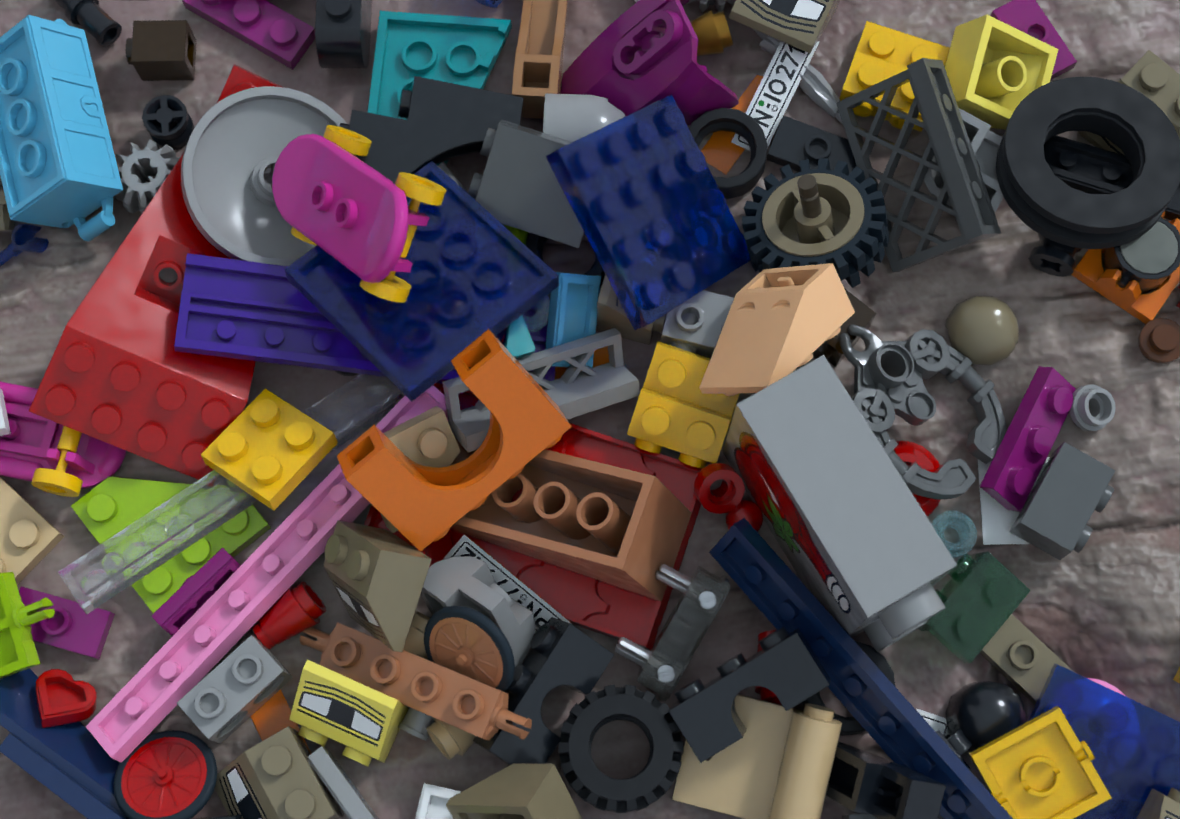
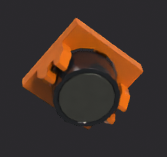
[1071,211,1180,324]

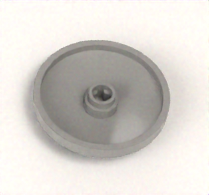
[181,86,347,268]

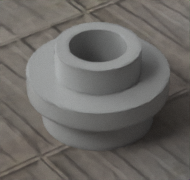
[1069,384,1116,431]

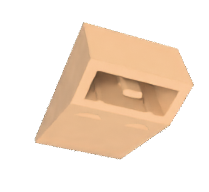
[699,263,855,396]

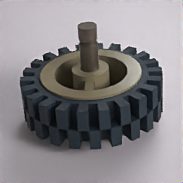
[742,158,889,288]

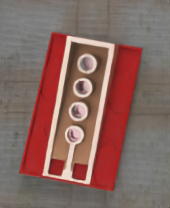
[364,382,703,651]

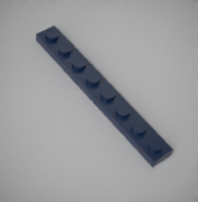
[709,518,1013,819]

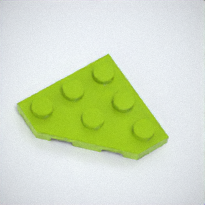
[71,477,271,613]

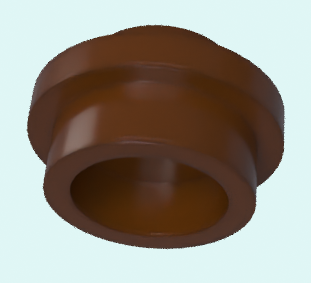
[1138,318,1180,364]

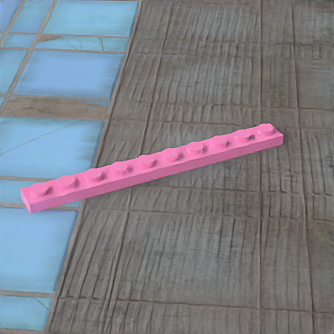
[85,377,448,763]

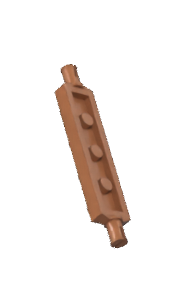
[300,622,532,741]

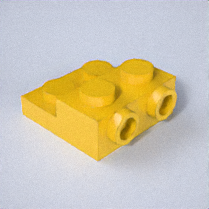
[839,21,950,132]
[627,341,740,468]

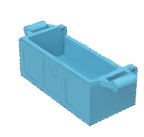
[0,15,123,242]

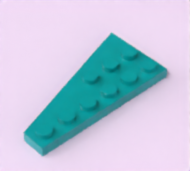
[368,11,512,213]

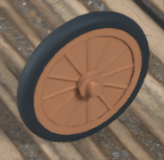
[424,606,515,692]

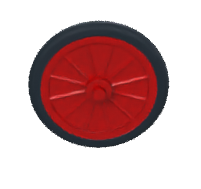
[114,730,217,819]

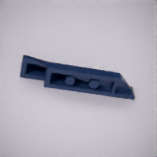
[0,668,128,819]

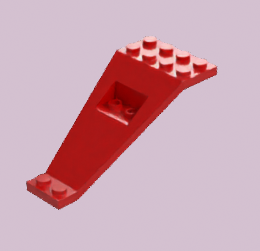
[29,64,282,484]

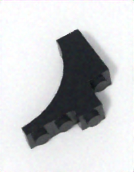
[339,76,524,184]

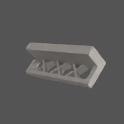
[443,328,640,452]

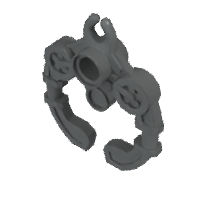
[838,324,1006,500]

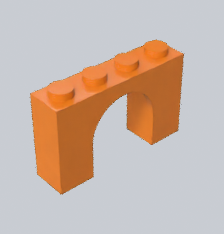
[337,329,572,552]

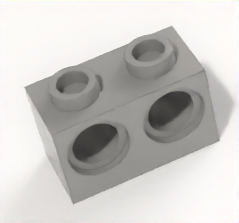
[177,635,293,744]

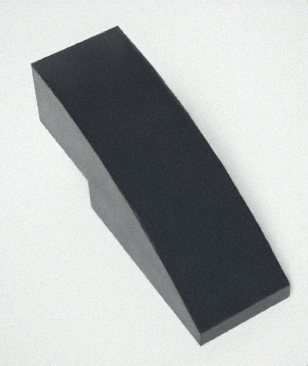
[826,741,946,819]

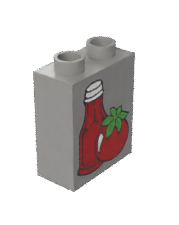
[723,355,957,652]

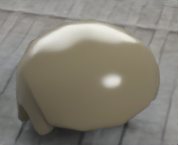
[945,296,1019,365]

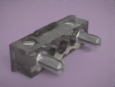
[615,564,731,701]

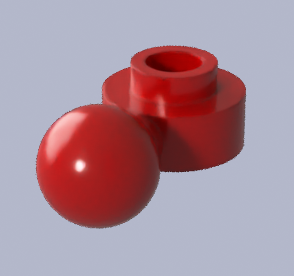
[694,463,763,532]

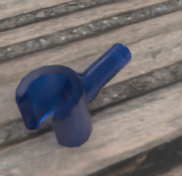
[0,224,49,267]

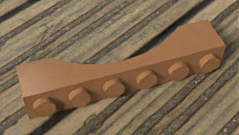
[512,0,568,119]

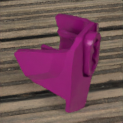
[560,0,739,127]

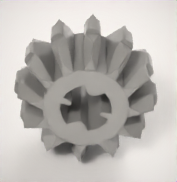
[115,139,179,214]

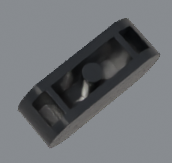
[315,0,372,69]

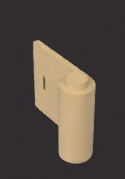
[672,694,842,819]

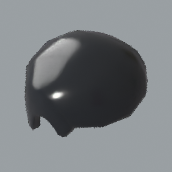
[945,681,1027,752]

